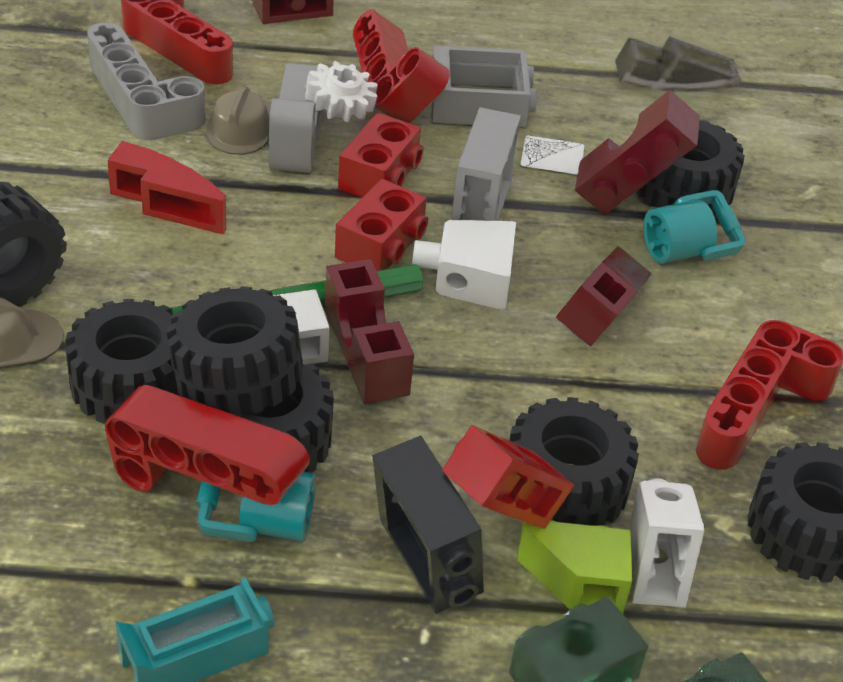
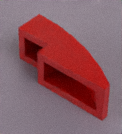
[107,141,227,235]

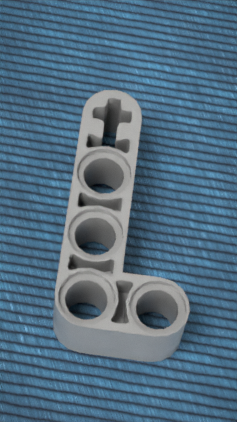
[87,22,205,140]
[269,63,322,173]

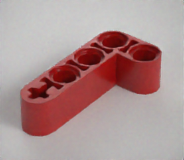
[121,0,233,84]
[353,9,450,123]
[696,320,843,470]
[105,385,310,505]

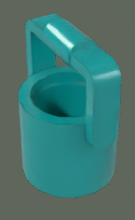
[643,190,746,264]
[196,472,316,542]

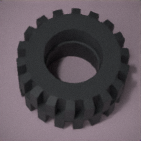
[636,120,745,216]
[0,182,67,307]
[166,286,303,417]
[65,299,180,424]
[240,358,334,473]
[509,397,639,526]
[747,442,843,582]

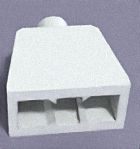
[412,220,516,310]
[629,478,704,608]

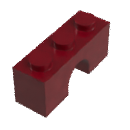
[574,90,700,215]
[325,259,414,404]

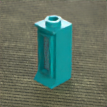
[115,577,274,682]

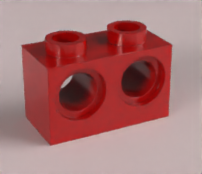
[338,113,424,198]
[334,179,428,271]
[442,425,575,529]

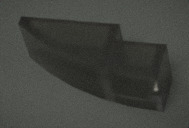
[615,36,741,92]

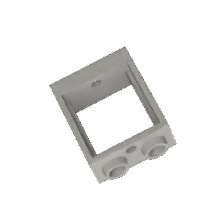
[431,45,537,128]
[451,107,521,221]

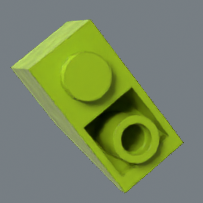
[517,520,632,614]

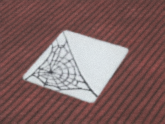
[520,136,584,175]

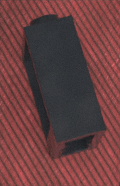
[372,435,484,614]

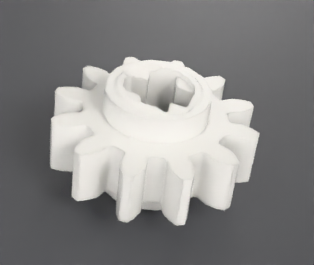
[305,61,378,122]

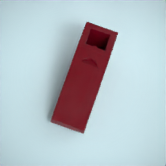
[556,246,652,347]

